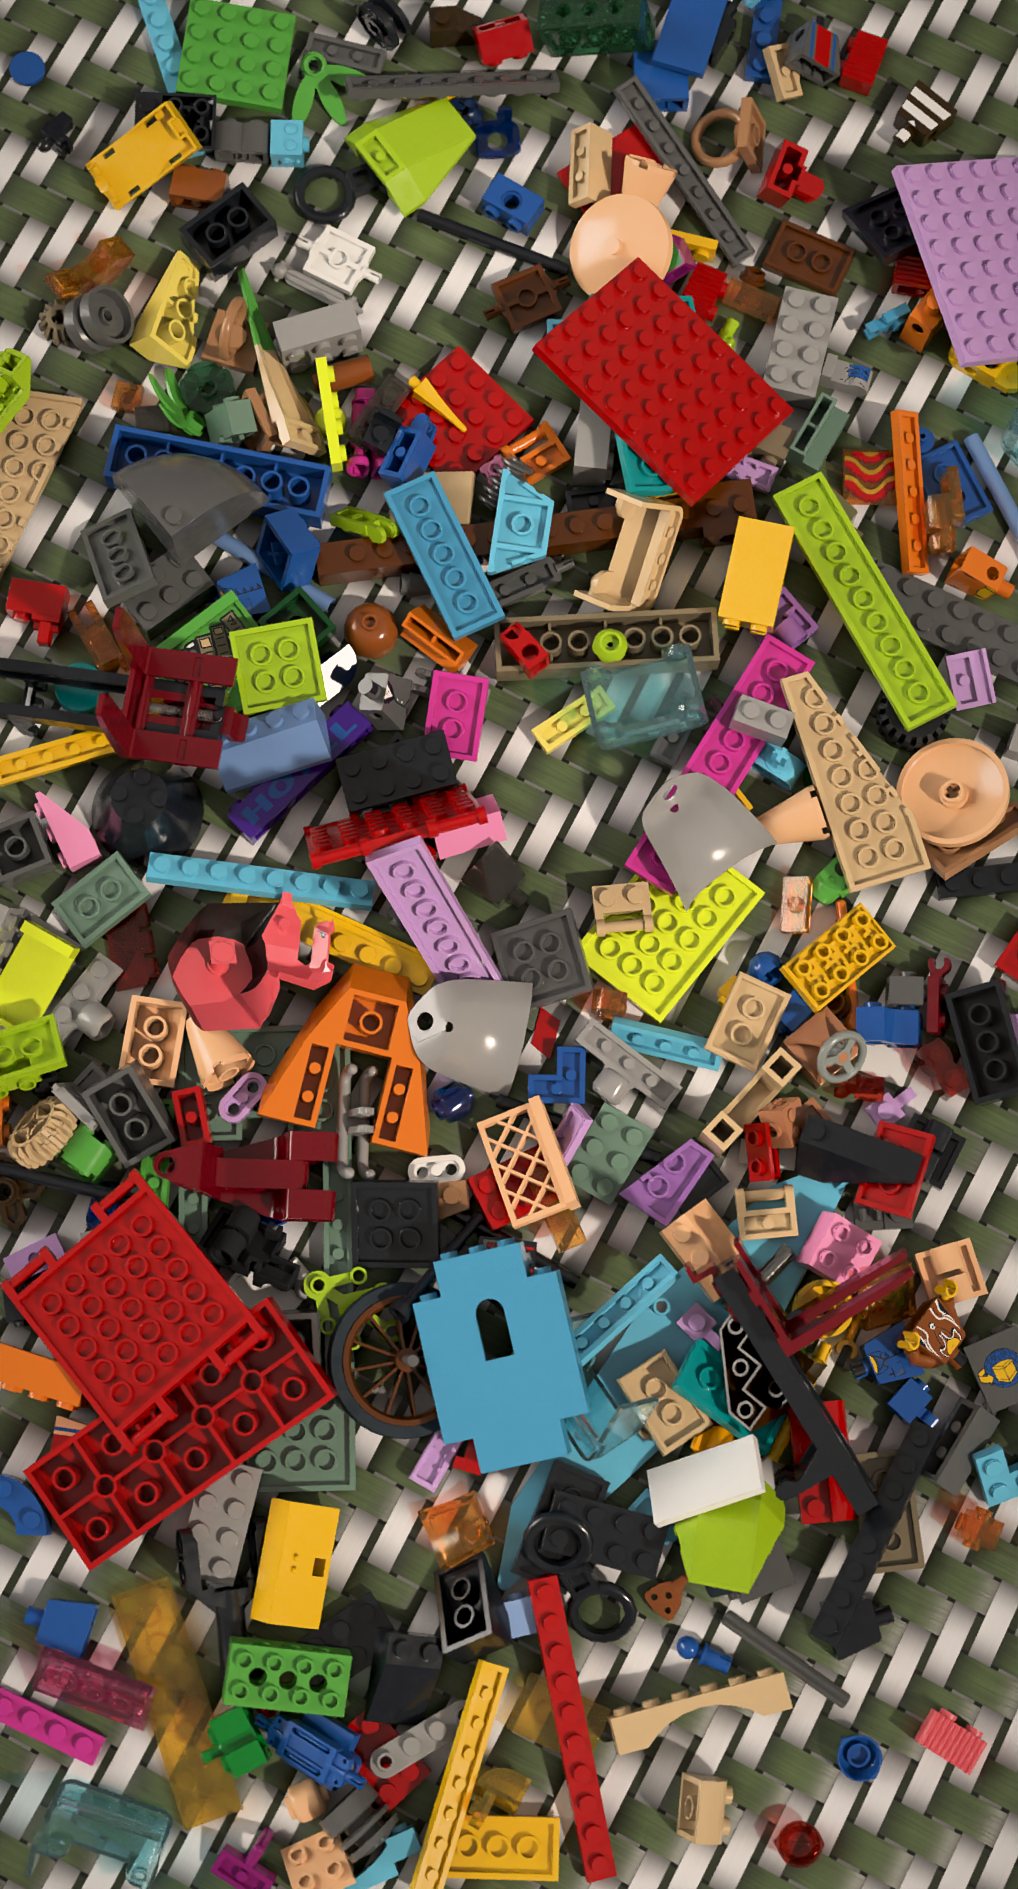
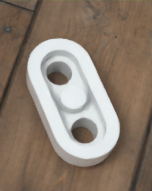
[408,1154,465,1183]

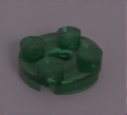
[180,361,235,416]

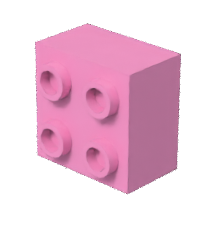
[795,1211,882,1283]

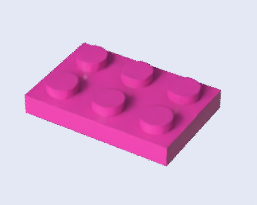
[424,670,490,762]

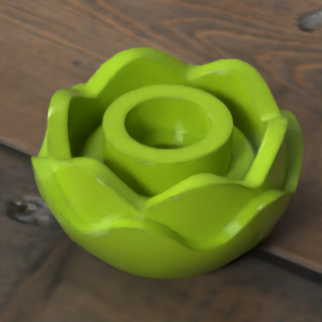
[592,628,628,663]

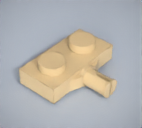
[762,43,803,102]

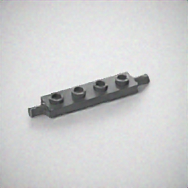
[437,556,575,618]

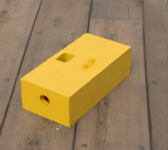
[250,1497,340,1630]

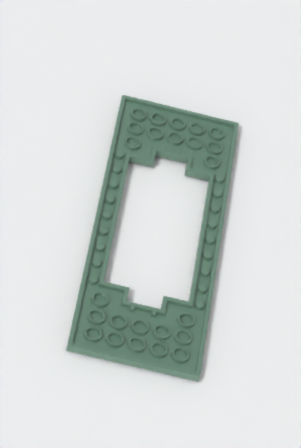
[179,1025,356,1493]

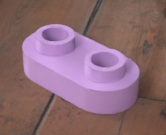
[218,1072,267,1124]

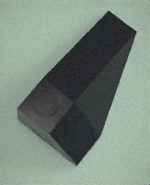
[795,1114,924,1184]

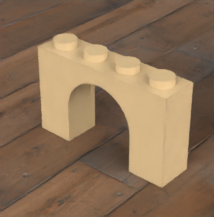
[697,1047,802,1159]

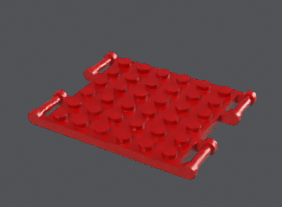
[303,783,488,870]
[0,1168,271,1456]

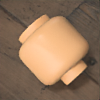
[284,1777,331,1823]

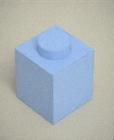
[503,1591,537,1638]

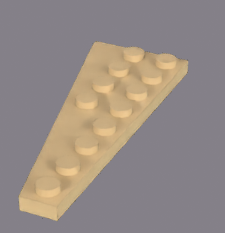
[0,391,84,581]

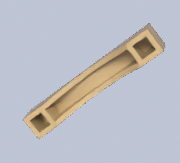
[607,1667,793,1756]

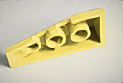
[129,250,200,369]

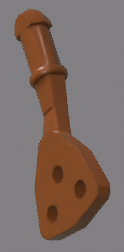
[644,1571,688,1621]

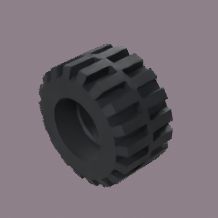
[876,693,950,752]

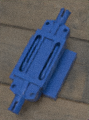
[254,1713,367,1792]

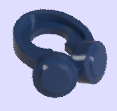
[450,97,483,127]

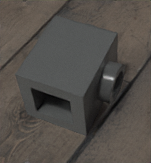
[885,972,928,1010]

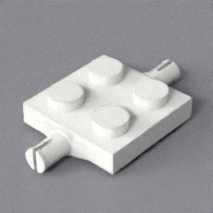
[296,225,382,297]

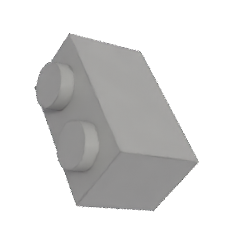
[728,694,795,747]

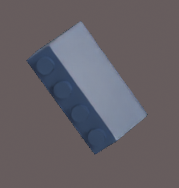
[218,697,332,794]

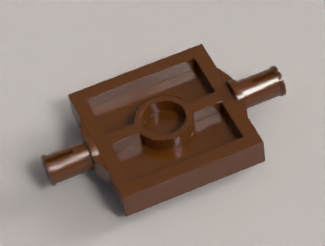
[483,264,571,335]

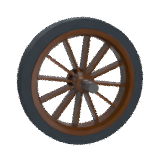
[327,1282,441,1439]

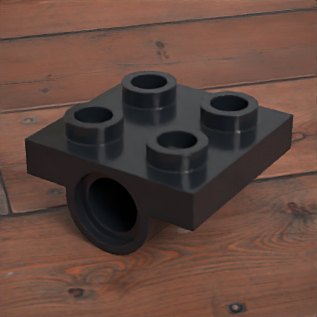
[907,1113,967,1191]

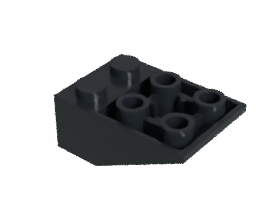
[134,91,217,152]

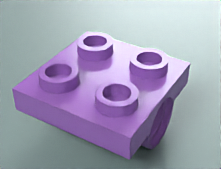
[746,586,819,649]

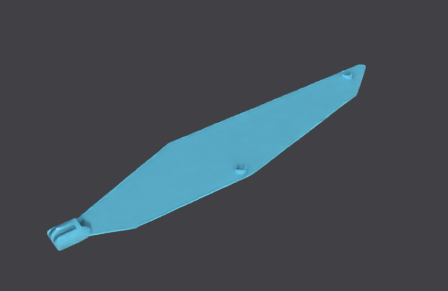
[497,1175,849,1590]

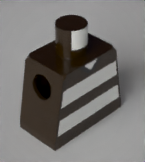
[893,80,958,148]

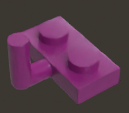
[210,1828,278,1889]

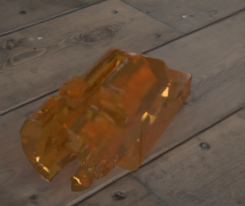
[923,465,965,556]

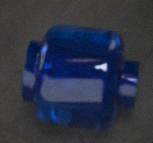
[431,1081,475,1123]

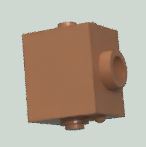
[758,1097,806,1149]

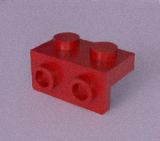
[744,1122,781,1182]

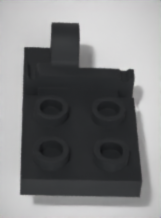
[198,1205,300,1292]

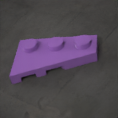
[618,1139,715,1227]

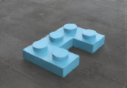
[972,1443,1018,1508]

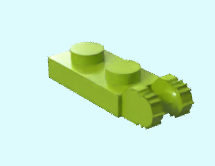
[329,506,400,544]

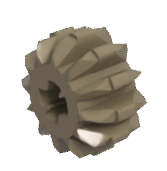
[38,299,70,346]

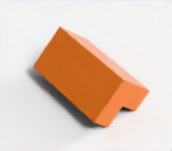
[401,604,478,673]

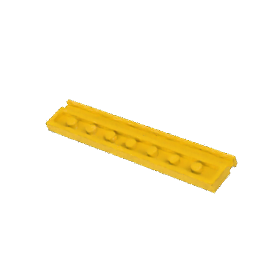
[222,893,436,997]

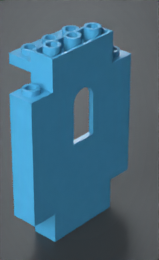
[413,1237,592,1474]

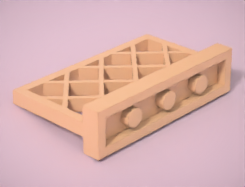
[476,1095,581,1229]

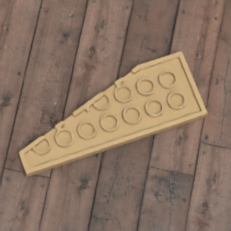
[779,671,931,894]

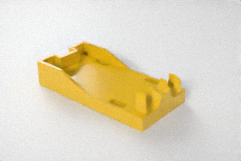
[85,101,203,211]

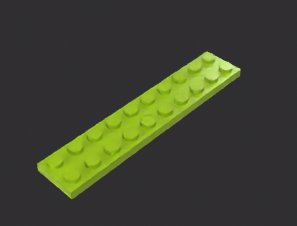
[772,471,958,732]

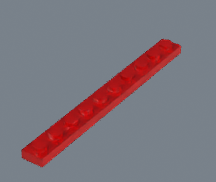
[526,1574,617,1883]

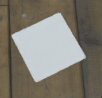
[859,1044,917,1087]

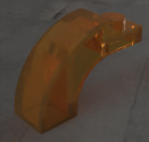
[44,236,135,301]

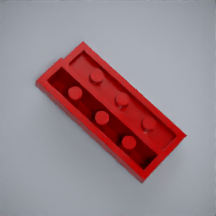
[788,1400,858,1525]

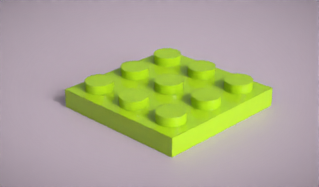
[229,617,328,716]

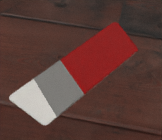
[531,1000,566,1059]

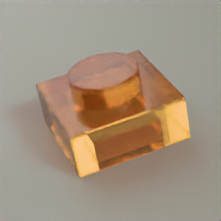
[111,381,144,415]

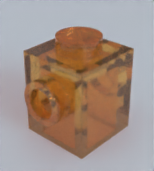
[955,1506,1005,1552]

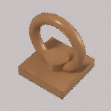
[690,97,766,173]
[201,296,270,376]
[240,387,314,454]

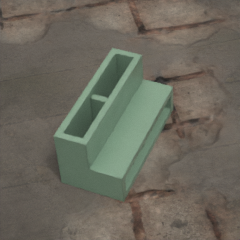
[786,392,850,475]

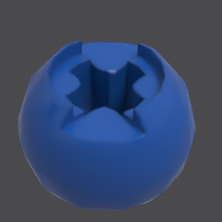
[748,951,783,986]

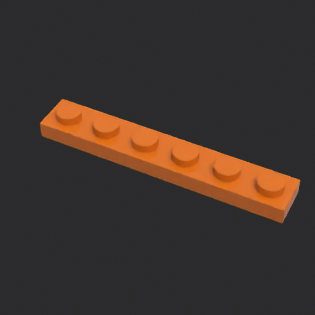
[890,409,929,576]

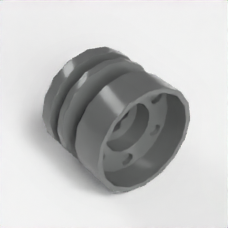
[318,1780,400,1864]

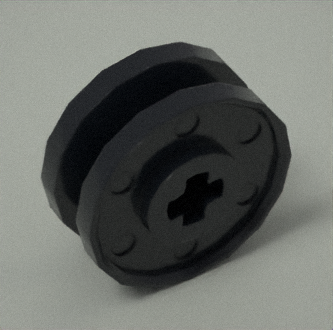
[355,0,411,51]

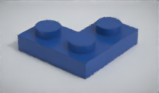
[528,1046,586,1105]

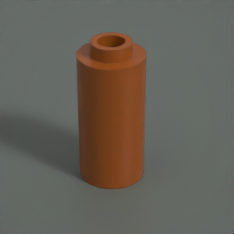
[311,354,375,392]

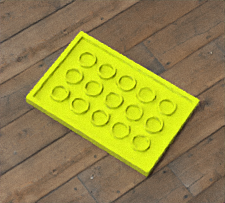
[581,867,765,1024]

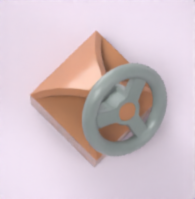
[779,1006,867,1090]

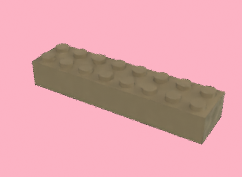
[494,607,720,681]

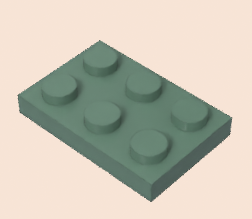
[51,851,152,948]
[567,1102,655,1206]

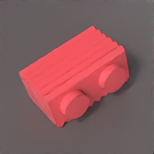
[914,1707,987,1775]

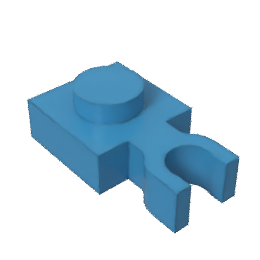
[863,302,911,341]

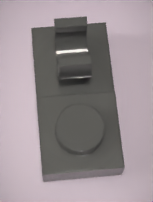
[852,1202,913,1231]

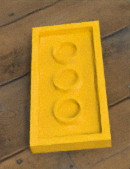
[447,1814,560,1881]

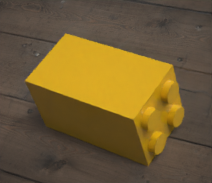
[718,516,795,637]

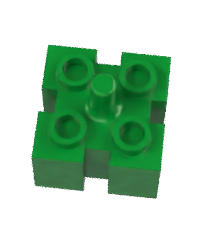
[201,1706,273,1779]

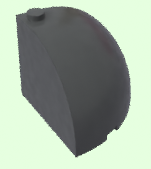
[112,453,269,566]

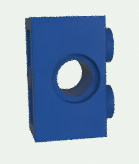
[482,172,544,236]

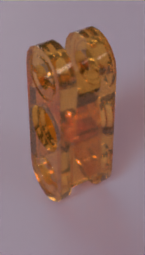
[67,600,130,673]

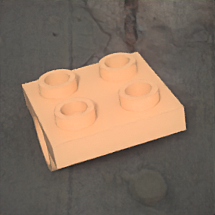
[913,1238,988,1303]
[280,1830,356,1889]

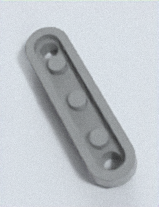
[369,1700,466,1779]

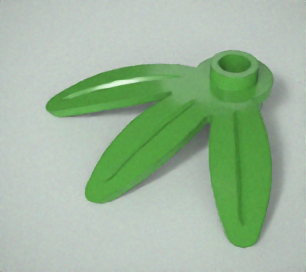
[291,51,366,126]
[148,368,206,436]

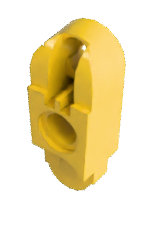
[948,345,1018,394]

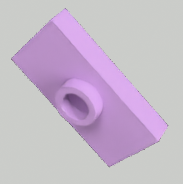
[723,456,779,495]
[555,1103,593,1166]
[3,1233,66,1279]
[409,1429,463,1493]

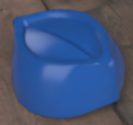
[837,1735,883,1782]

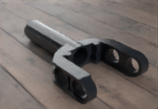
[176,1515,267,1690]

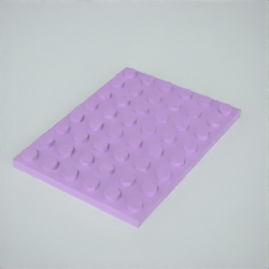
[891,157,1018,368]

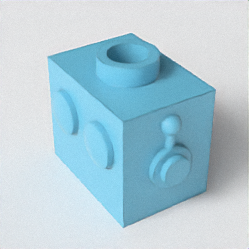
[270,120,309,168]

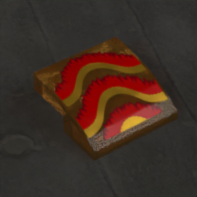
[841,449,897,506]

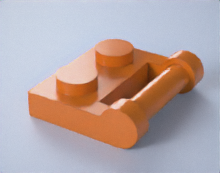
[500,421,571,485]

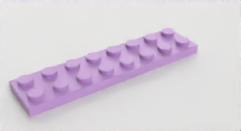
[365,835,504,984]

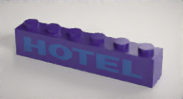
[227,701,373,845]

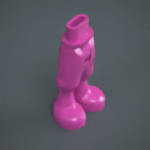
[346,388,385,480]

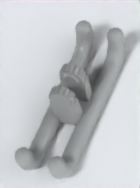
[336,1064,378,1180]

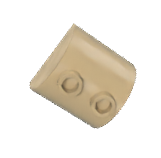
[676,1772,733,1845]

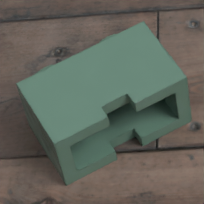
[204,396,257,445]

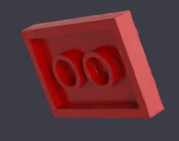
[854,1120,936,1220]
[467,1145,559,1232]
[347,1709,432,1814]

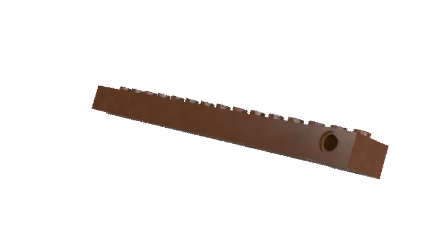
[317,478,757,586]

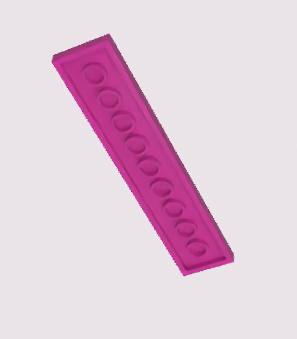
[623,634,815,896]

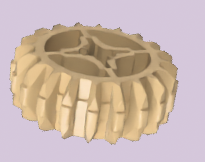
[7,1096,78,1169]

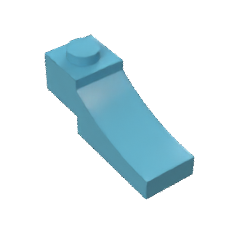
[344,1822,422,1889]

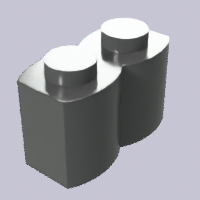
[214,118,270,164]

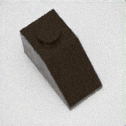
[428,5,482,48]

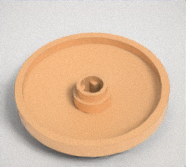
[570,194,673,296]
[896,738,1010,848]

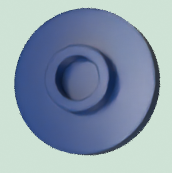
[9,51,46,87]

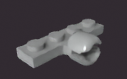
[51,952,123,1047]
[574,1017,683,1110]

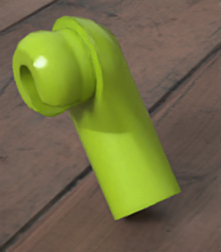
[718,317,740,349]

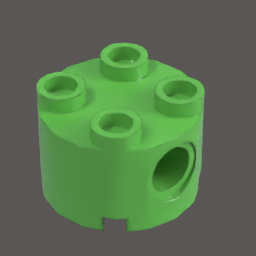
[55,1122,119,1184]

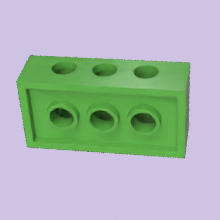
[222,1636,352,1717]

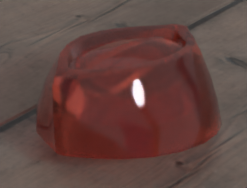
[773,1820,824,1868]

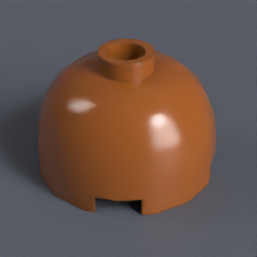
[344,602,399,659]

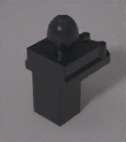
[38,111,74,157]

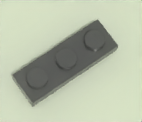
[303,32,387,76]

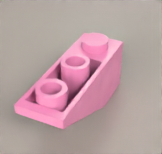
[34,791,104,874]

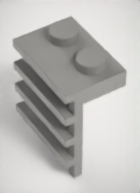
[51,1061,109,1131]

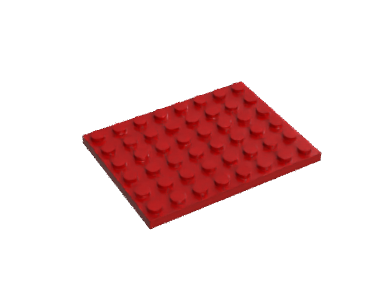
[532,257,794,508]

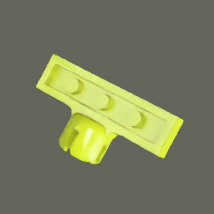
[314,357,347,472]

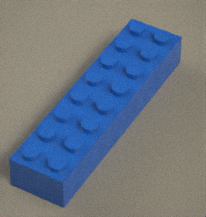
[103,424,333,529]

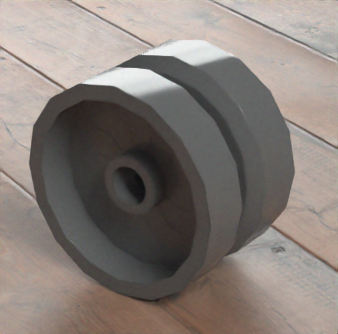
[64,285,134,355]

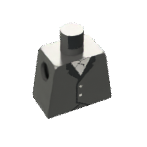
[358,673,413,731]

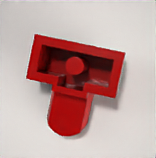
[756,139,824,208]

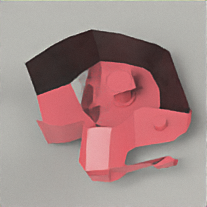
[168,892,335,1031]

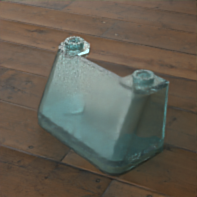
[580,644,709,750]

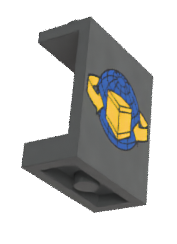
[959,1323,1018,1414]

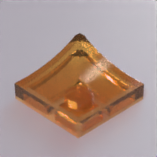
[418,1490,495,1571]

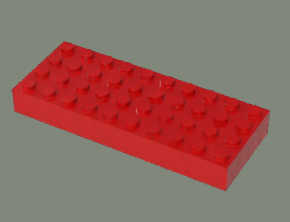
[23,1296,339,1571]

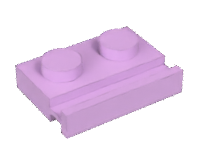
[944,648,997,711]

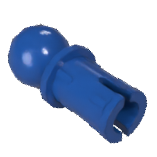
[677,1635,733,1675]

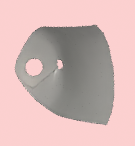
[642,772,777,912]
[408,979,533,1096]

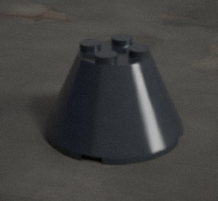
[92,759,204,867]

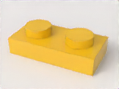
[671,229,719,263]

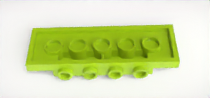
[0,1013,68,1099]

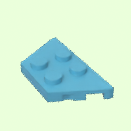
[487,469,554,575]

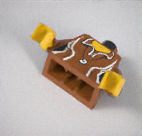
[894,1278,968,1370]

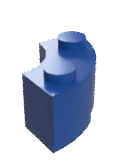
[856,1002,923,1049]
[0,1473,52,1536]

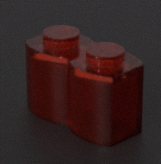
[915,1038,969,1101]

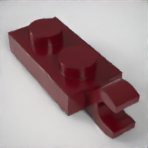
[926,958,952,1037]

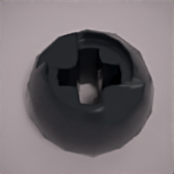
[32,1069,60,1099]

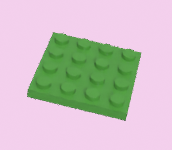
[176,0,296,114]

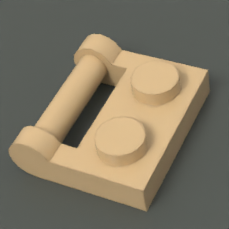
[591,881,654,937]
[734,1184,798,1241]

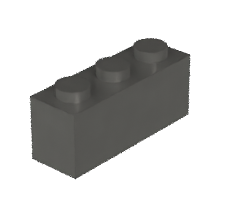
[922,1396,1000,1497]

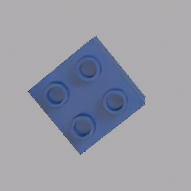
[255,507,321,592]

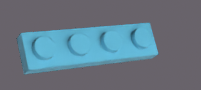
[611,1016,722,1071]

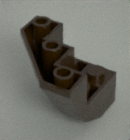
[719,1315,827,1432]

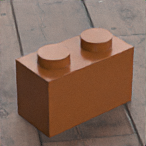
[168,164,230,211]

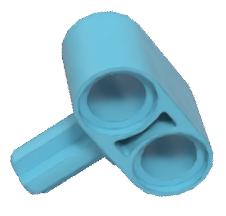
[751,742,806,790]

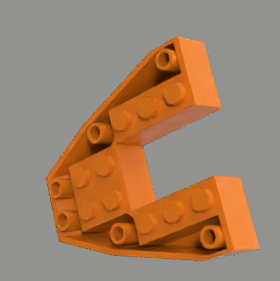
[256,963,430,1157]

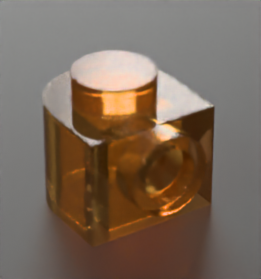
[591,988,627,1021]

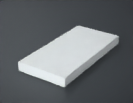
[647,1434,766,1528]

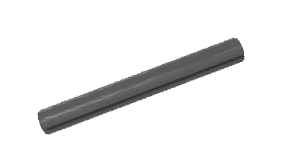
[721,1610,851,1708]

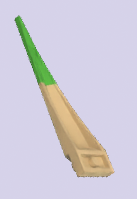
[238,268,327,457]

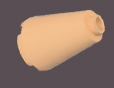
[622,154,677,207]
[756,785,831,845]
[185,1015,255,1092]

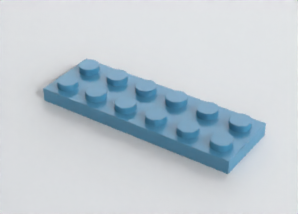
[383,471,505,642]

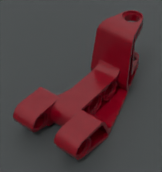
[153,1131,339,1222]

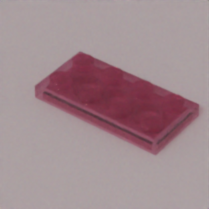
[33,1646,156,1732]

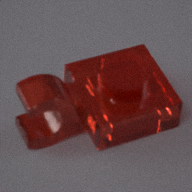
[833,1074,885,1102]

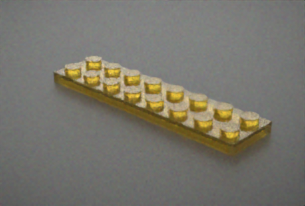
[111,1576,243,1831]

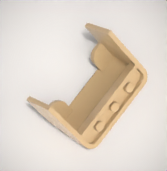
[573,488,683,611]

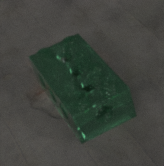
[536,0,656,58]

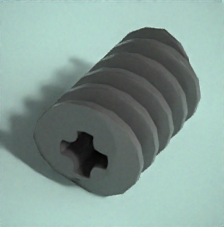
[476,453,534,512]

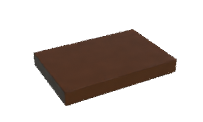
[761,219,857,297]

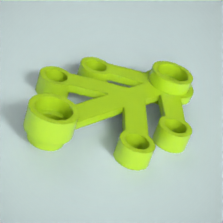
[303,1267,403,1350]

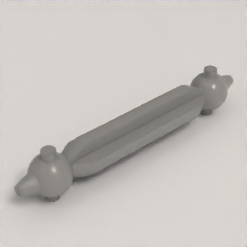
[267,260,363,314]

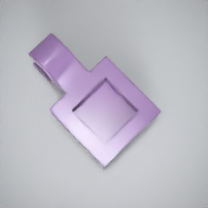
[864,1087,917,1126]
[676,1302,721,1351]

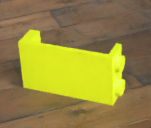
[0,920,81,1028]

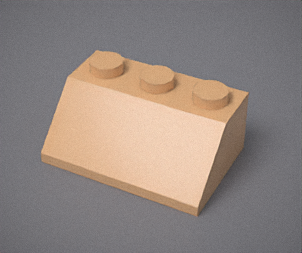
[119,995,188,1089]
[659,1198,739,1303]

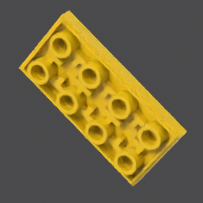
[779,903,896,1013]

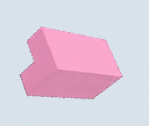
[433,794,507,860]

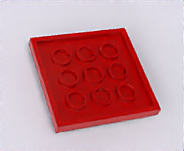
[388,346,534,475]

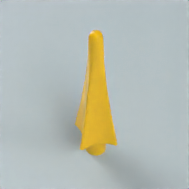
[408,375,467,432]

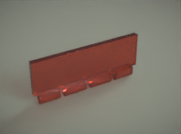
[106,879,160,992]

